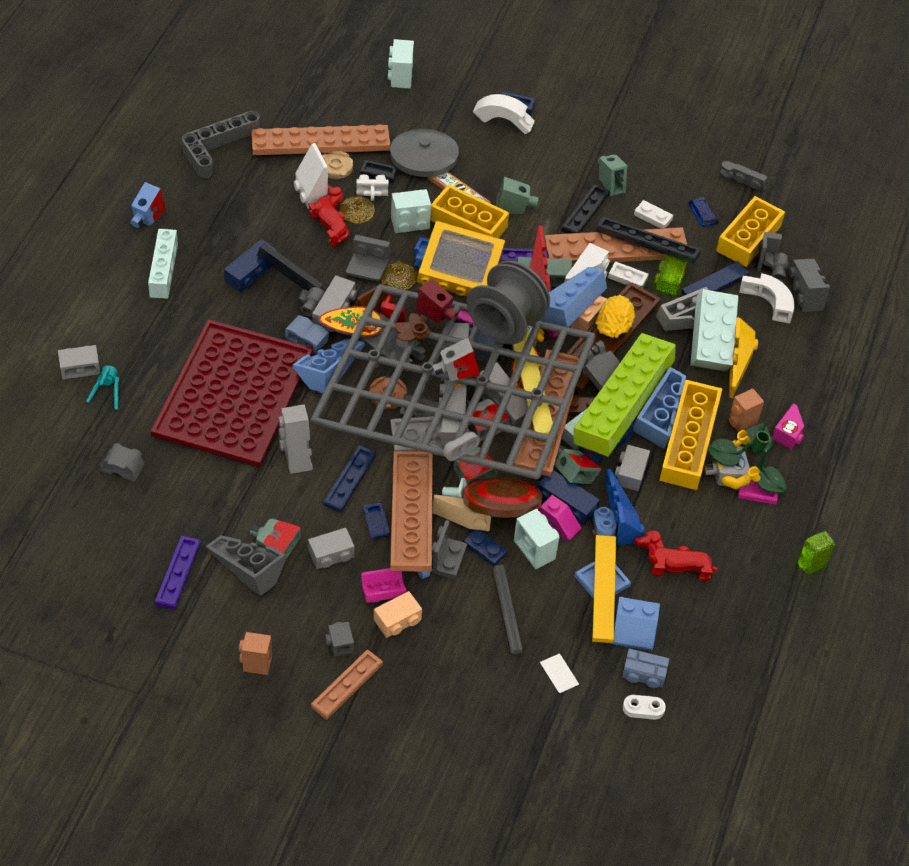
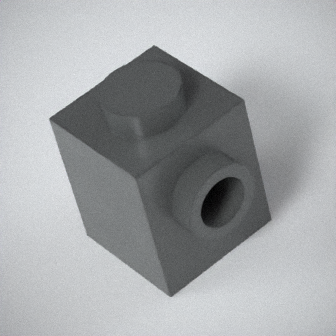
[325,622,354,657]

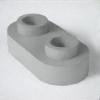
[443,432,480,461]

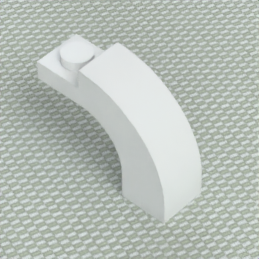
[473,94,535,134]
[739,273,794,323]

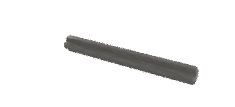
[493,565,523,654]

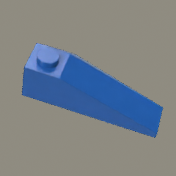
[605,469,644,545]

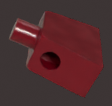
[416,278,458,323]

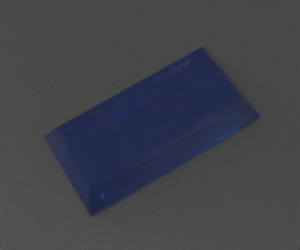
[688,197,719,227]
[362,502,391,539]

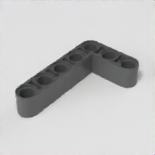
[182,111,260,178]

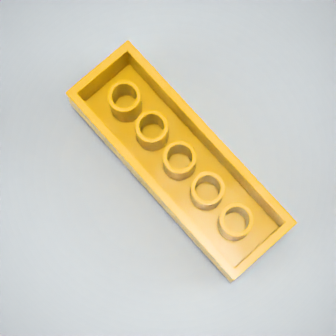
[659,380,722,490]

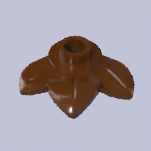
[395,313,430,341]

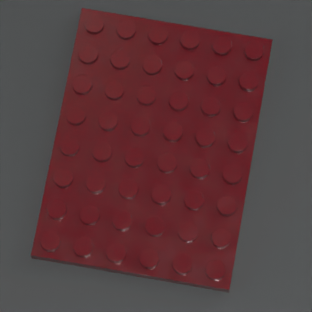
[151,319,313,467]

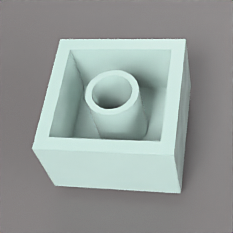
[388,39,414,88]
[391,189,431,233]
[514,509,559,569]

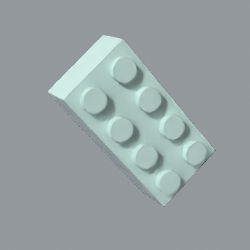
[690,289,738,372]

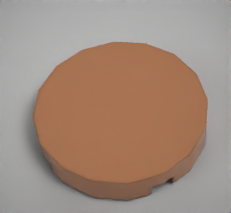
[370,376,407,409]

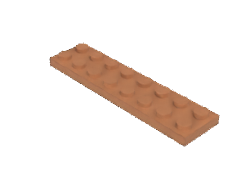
[252,124,390,155]
[544,227,687,265]
[514,349,579,477]
[391,451,432,572]

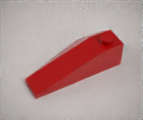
[529,225,551,292]

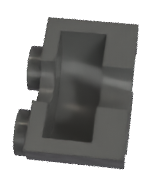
[99,443,144,482]

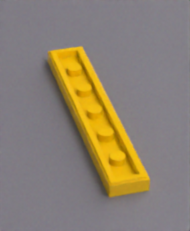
[592,535,616,643]

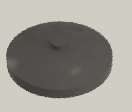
[390,129,459,177]

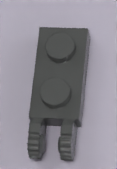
[720,161,767,192]

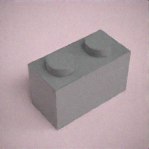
[58,345,100,380]
[615,445,650,491]
[308,528,354,569]

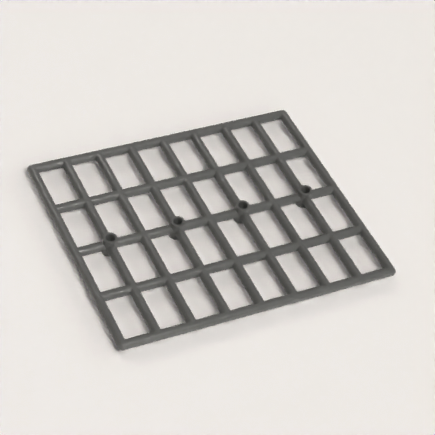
[310,284,595,479]

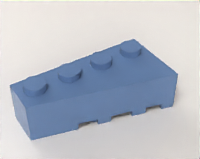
[540,267,607,327]
[633,367,686,449]

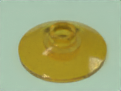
[340,196,375,223]
[381,262,417,290]

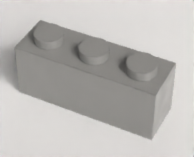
[312,275,357,332]

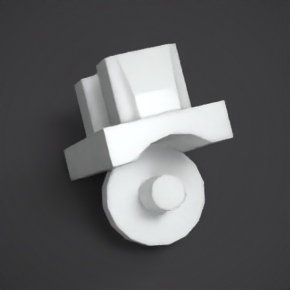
[357,175,388,201]

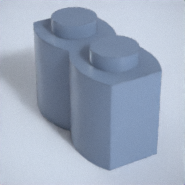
[285,315,329,354]

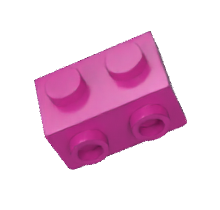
[361,568,406,603]

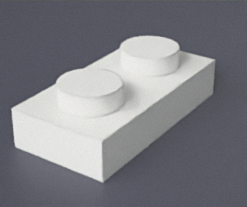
[634,200,673,229]
[608,261,648,288]

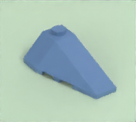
[293,338,365,393]

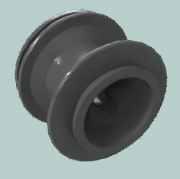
[466,261,550,345]

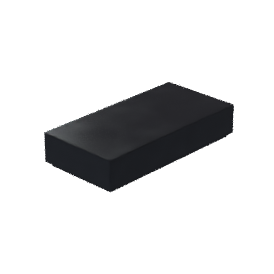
[360,160,398,183]

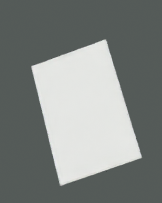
[540,654,579,693]

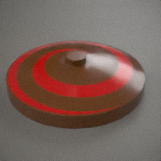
[463,477,542,518]

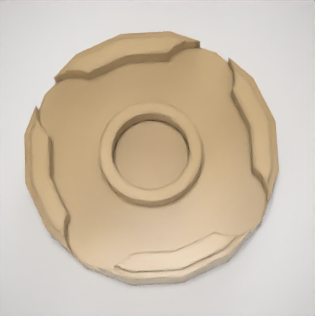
[322,151,353,179]

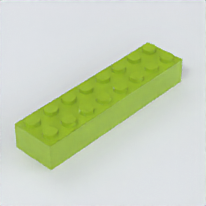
[574,333,676,457]

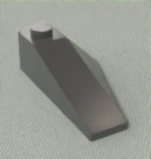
[206,535,286,596]

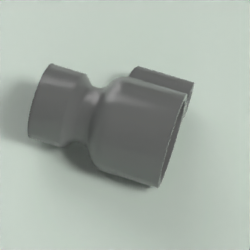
[763,252,789,282]
[298,287,325,317]

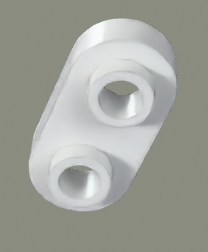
[623,695,666,719]

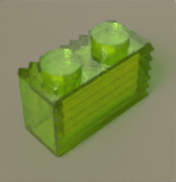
[654,255,687,296]
[798,531,835,575]

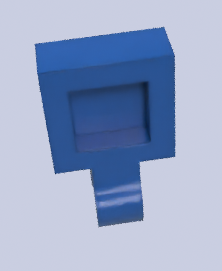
[414,237,429,268]

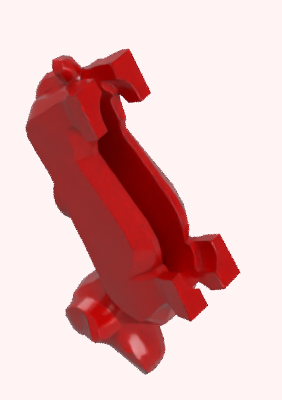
[308,185,349,248]
[634,531,718,581]

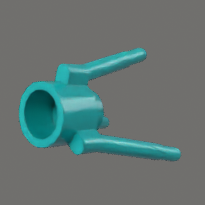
[86,365,120,410]

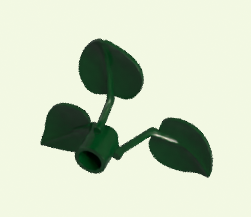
[708,423,786,494]

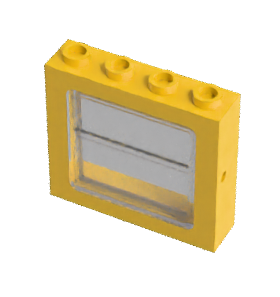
[417,221,505,296]

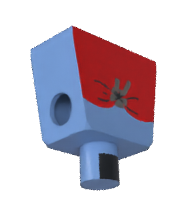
[130,182,166,228]

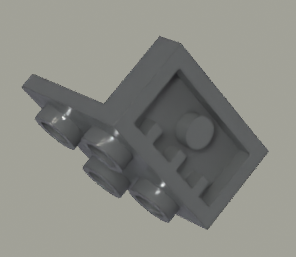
[346,235,391,282]
[432,520,467,580]

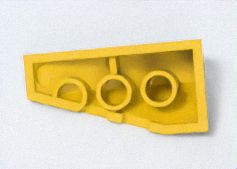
[729,317,758,398]

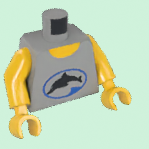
[703,430,760,489]

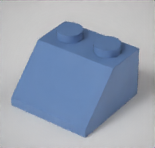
[612,597,660,651]

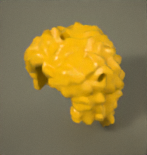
[595,295,635,338]

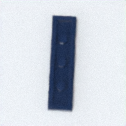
[681,262,749,296]
[323,445,376,513]

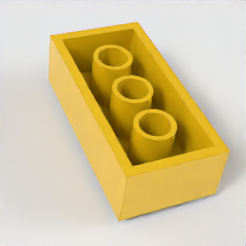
[430,184,509,239]
[716,196,785,267]

